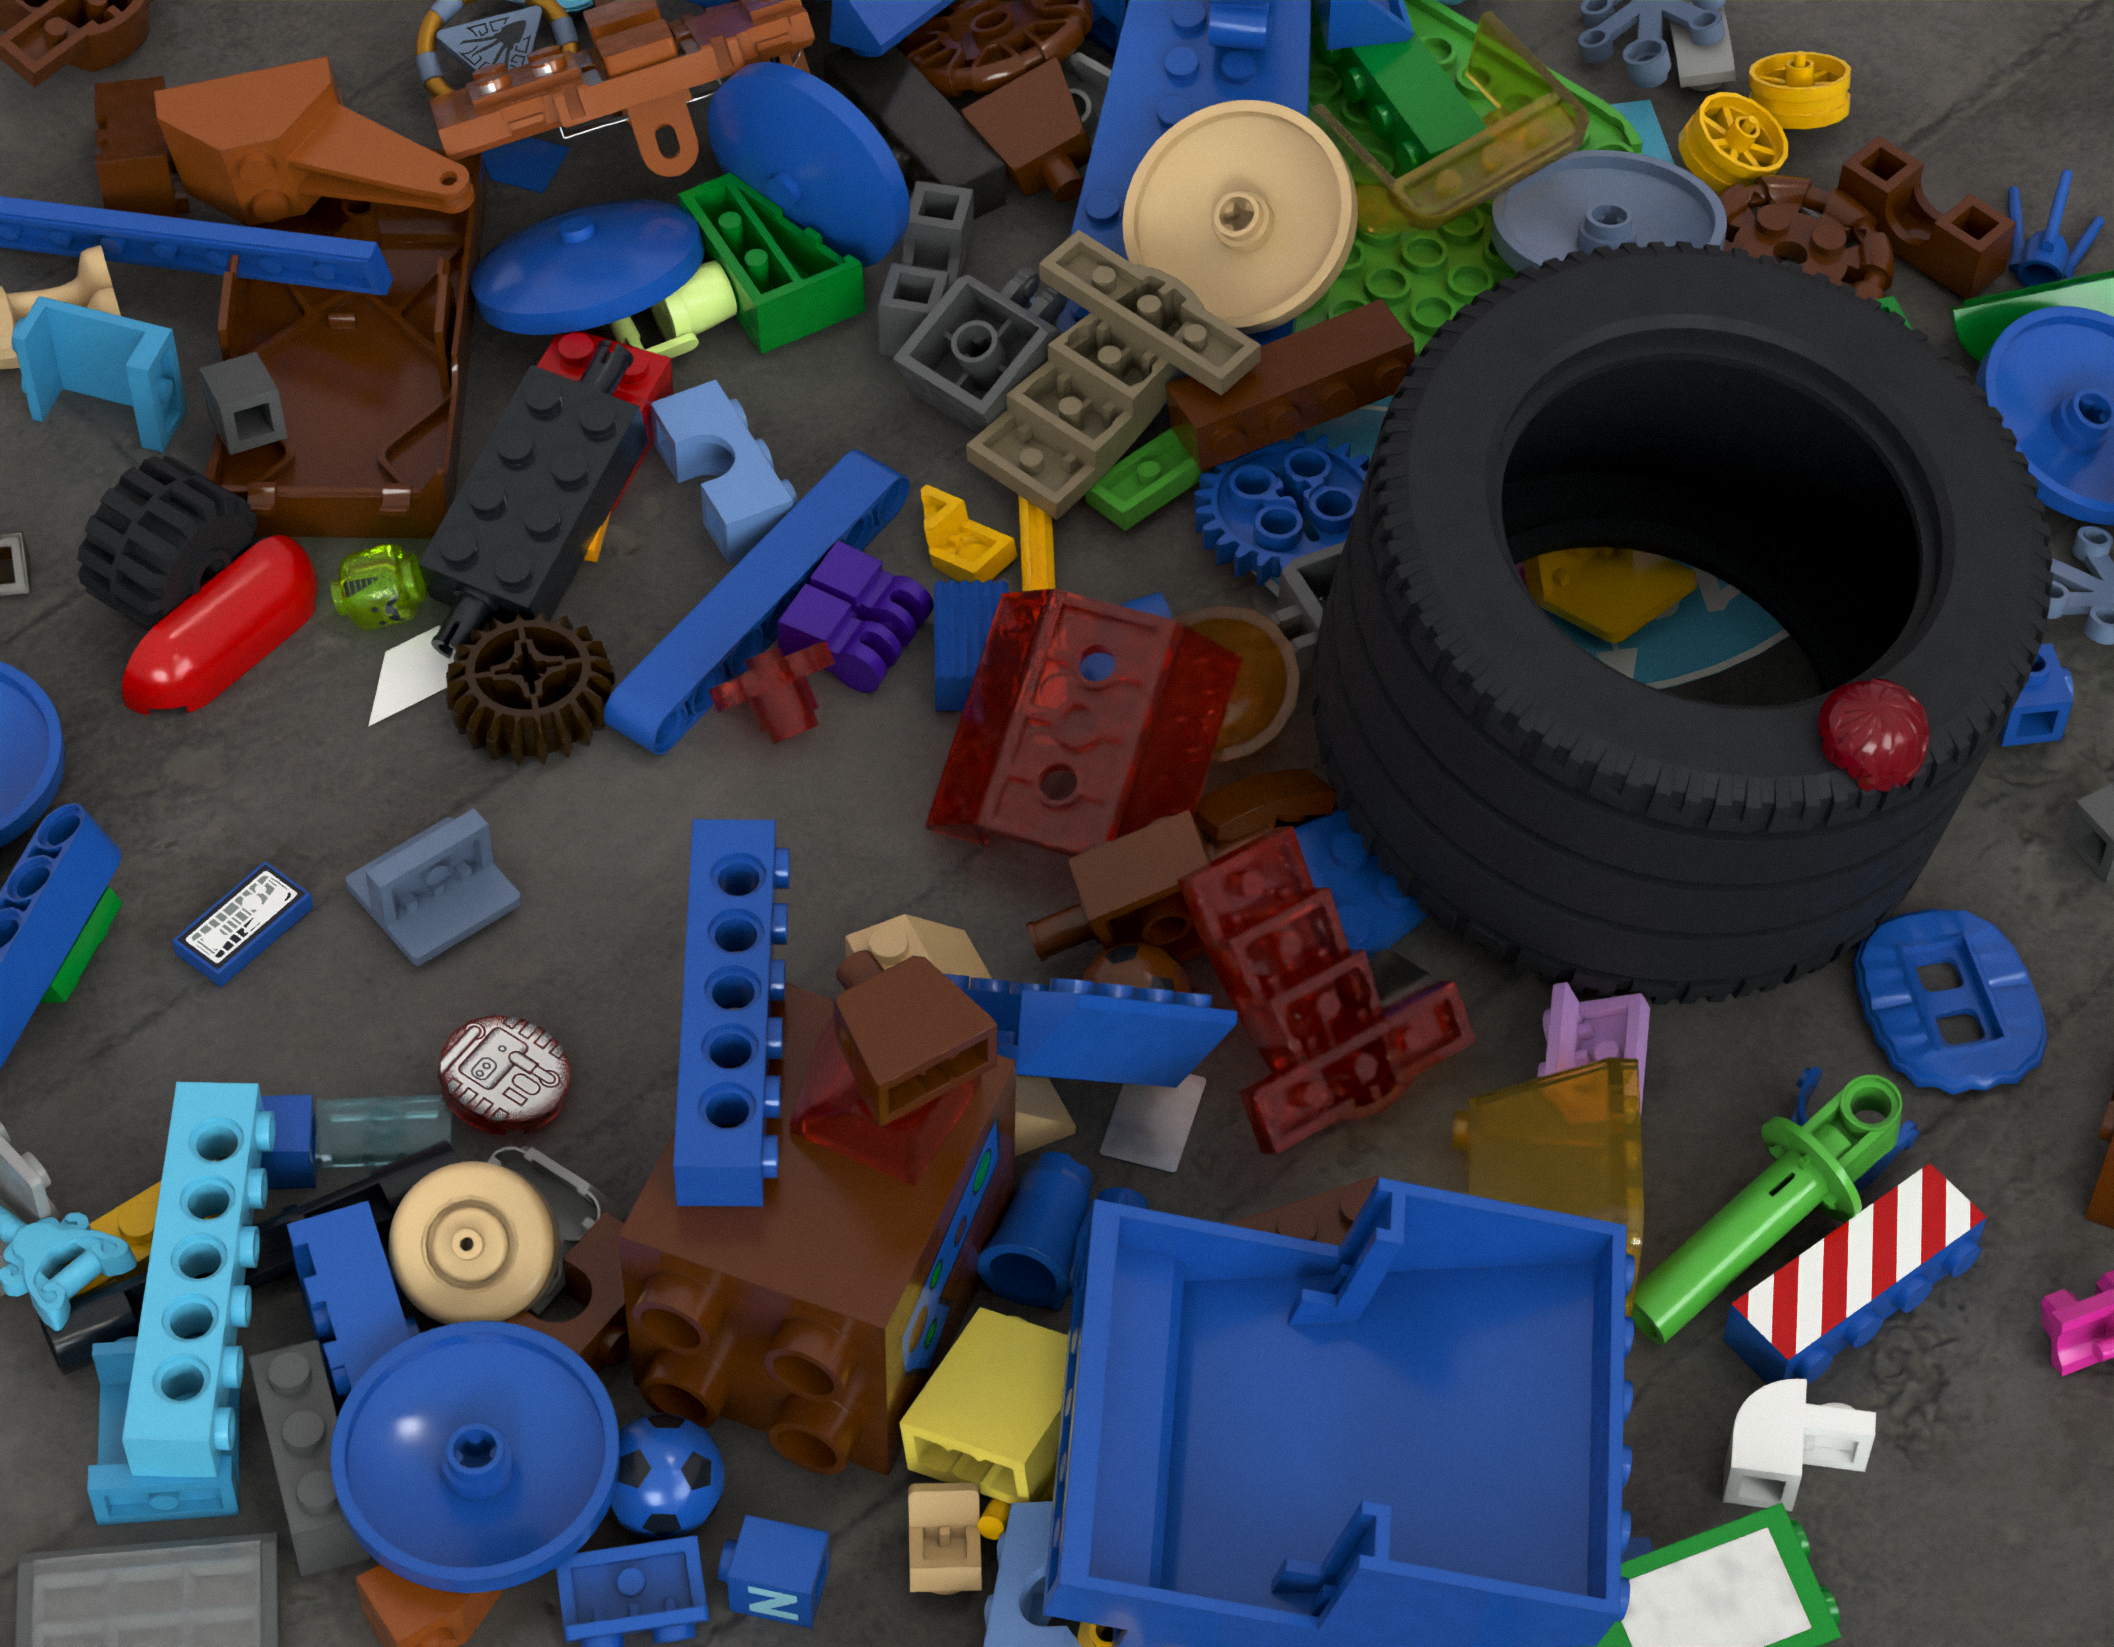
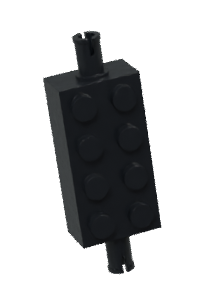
[418,340,648,659]

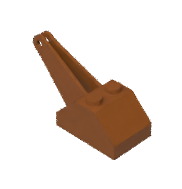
[154,56,475,226]

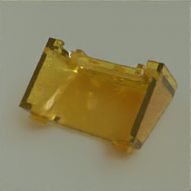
[1452,1057,1644,1317]

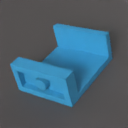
[12,296,188,453]
[87,1332,242,1526]

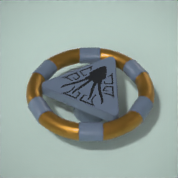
[415,0,581,98]

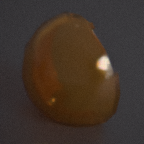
[1137,605,1300,764]

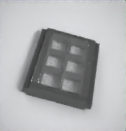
[15,1532,281,1647]

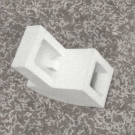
[1722,1379,1876,1511]

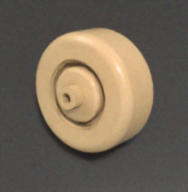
[388,1161,560,1325]

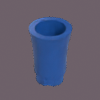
[978,1151,1093,1307]

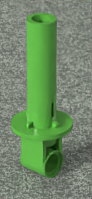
[1625,1075,1902,1345]

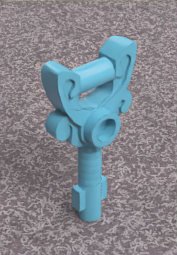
[0,1205,137,1331]

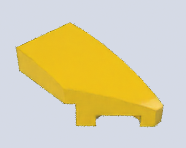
[920,484,1018,583]

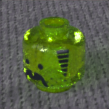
[331,543,427,631]

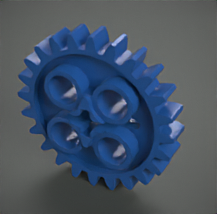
[1195,431,1369,586]

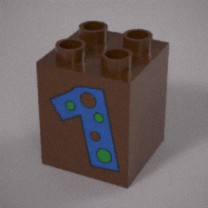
[618,984,1016,1476]

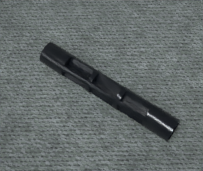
[37,1140,460,1375]

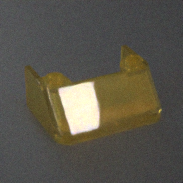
[1310,10,1589,235]

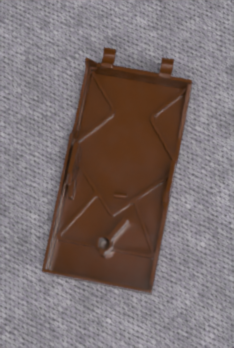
[205,149,487,539]

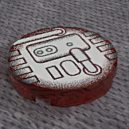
[437,1015,571,1135]

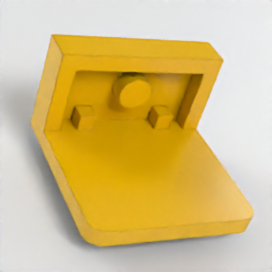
[1523,547,1697,643]

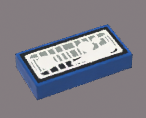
[172,861,313,988]

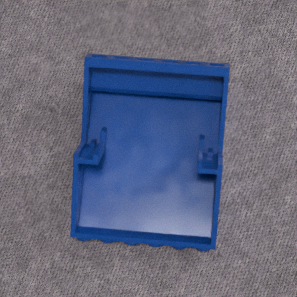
[1042,1177,1635,1647]

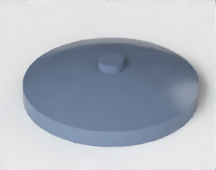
[1491,150,1727,273]

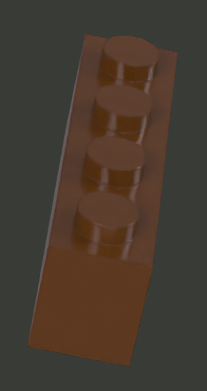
[1165,298,1415,472]

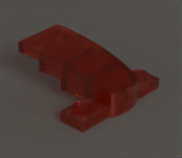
[1177,826,1476,1154]

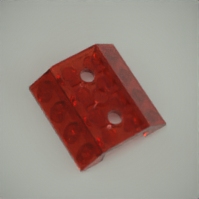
[925,588,1243,857]

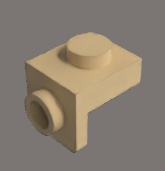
[908,1482,982,1595]

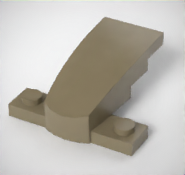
[966,230,1261,520]

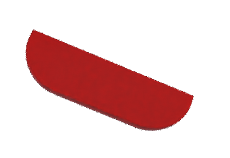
[122,535,318,715]

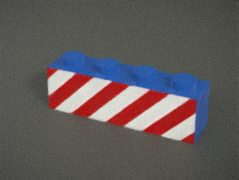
[1723,1163,1987,1385]

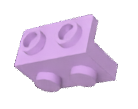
[1537,982,1650,1126]

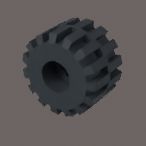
[77,456,258,631]

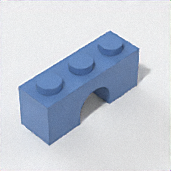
[650,379,799,565]
[983,1501,1082,1647]

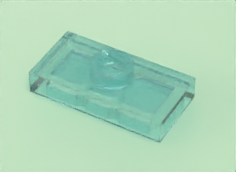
[315,1094,453,1168]

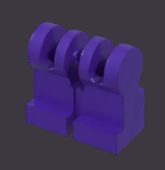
[777,540,934,693]

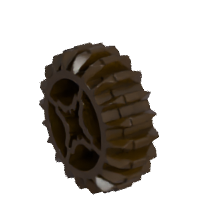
[445,610,615,766]

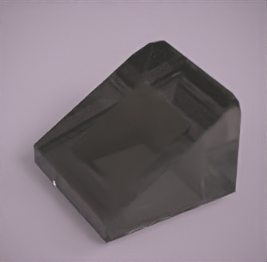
[1336,949,1434,1020]

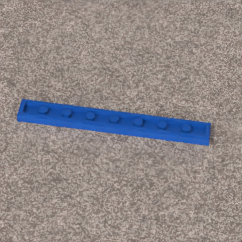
[0,196,394,295]

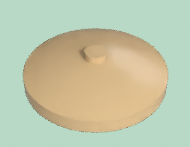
[1123,100,1358,335]

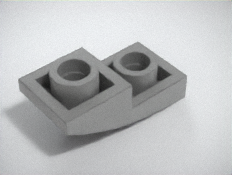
[1667,2,1736,91]

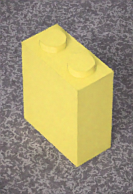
[899,1307,1068,1504]

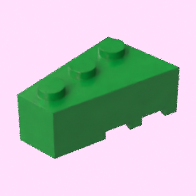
[678,173,866,354]

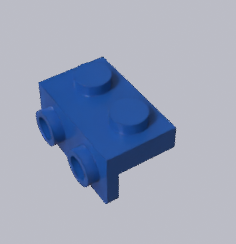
[556,1535,710,1647]

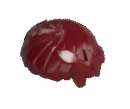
[1817,678,1929,792]

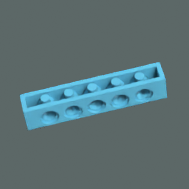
[122,1082,276,1478]

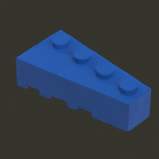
[287,1201,420,1413]

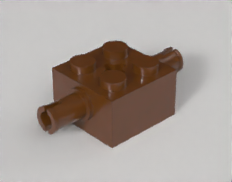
[1026,810,1284,963]

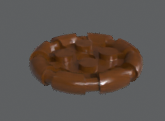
[899,0,1094,98]
[1716,175,1894,300]

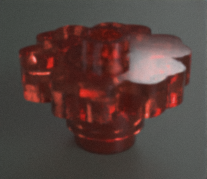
[708,641,836,744]

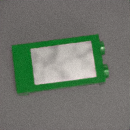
[1585,1503,1841,1647]

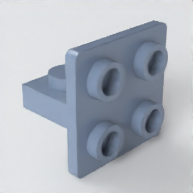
[346,808,522,966]

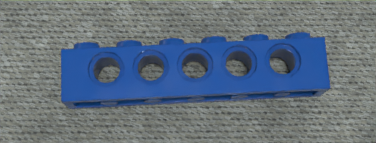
[673,819,790,1207]

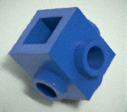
[1998,643,2074,747]

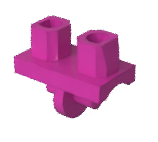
[2041,1270,2114,1376]

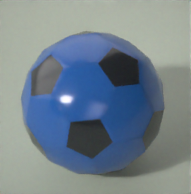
[608,1413,725,1541]

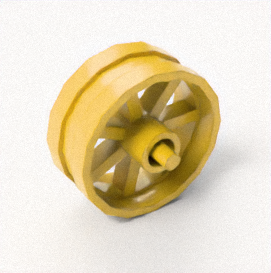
[1749,51,1851,129]
[1678,92,1788,192]

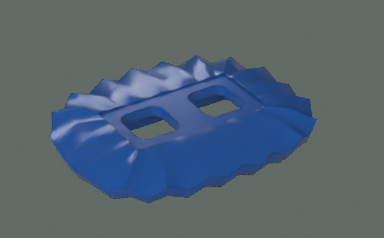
[1852,909,2047,1095]

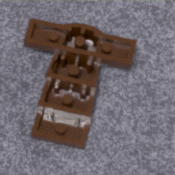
[0,0,154,88]

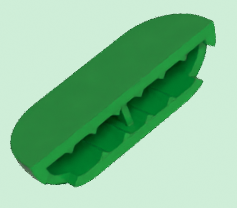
[1949,269,2114,363]

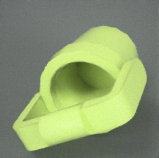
[608,260,737,358]

